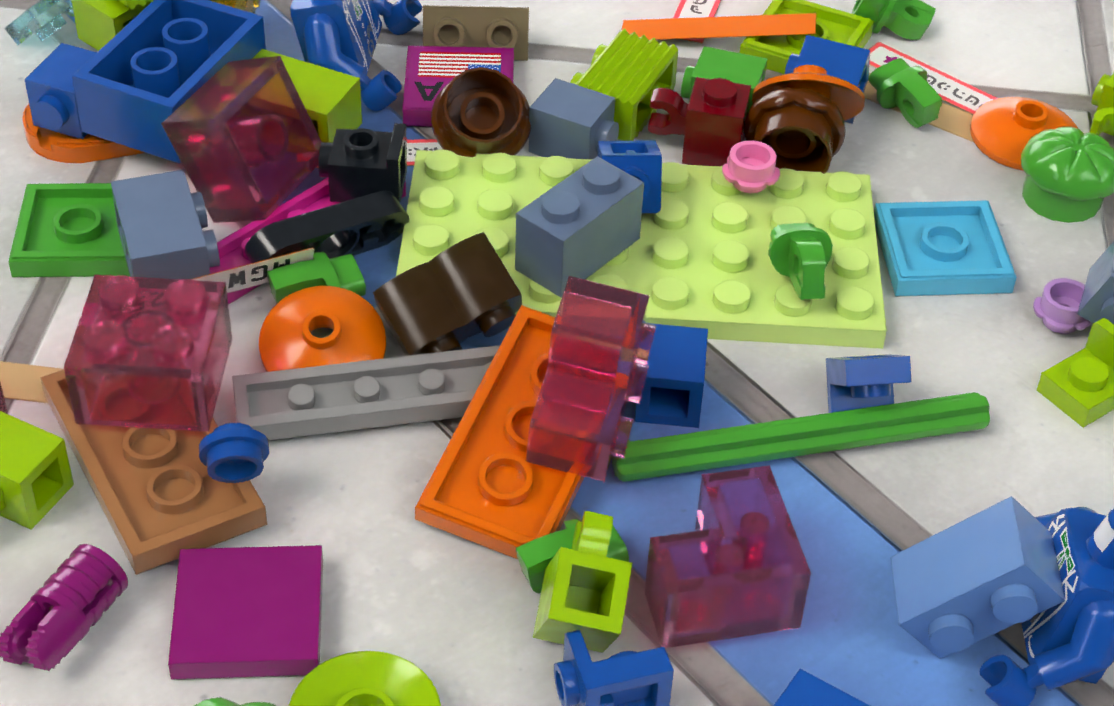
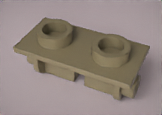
[423,5,529,61]

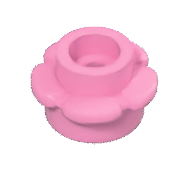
[722,141,780,193]

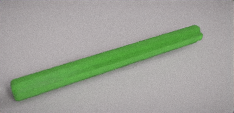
[611,392,990,482]

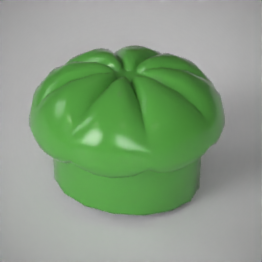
[1021,127,1114,223]

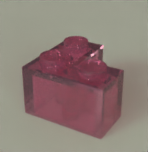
[526,276,657,482]
[645,465,811,648]

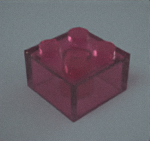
[161,56,322,223]
[64,274,232,432]

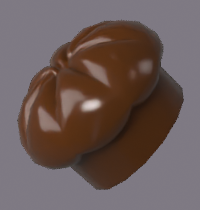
[431,67,531,157]
[744,87,846,174]

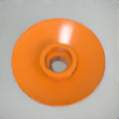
[752,65,865,120]
[970,97,1078,170]
[259,286,386,372]

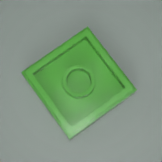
[8,183,130,277]

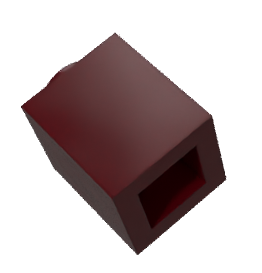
[648,77,751,166]

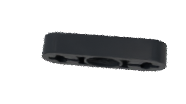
[245,190,409,263]

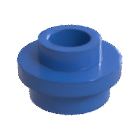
[199,423,269,483]

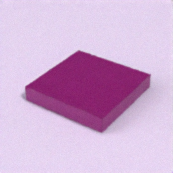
[168,545,323,679]

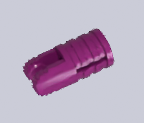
[0,544,128,671]

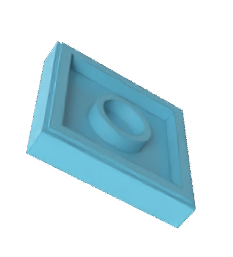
[874,200,1017,296]

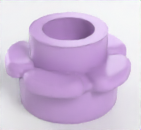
[1033,278,1092,334]

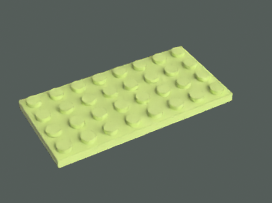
[396,150,887,349]

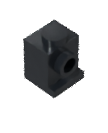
[318,123,407,203]

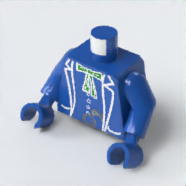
[290,0,422,111]
[979,507,1114,706]

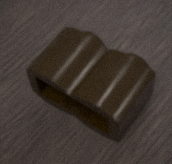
[373,232,522,356]

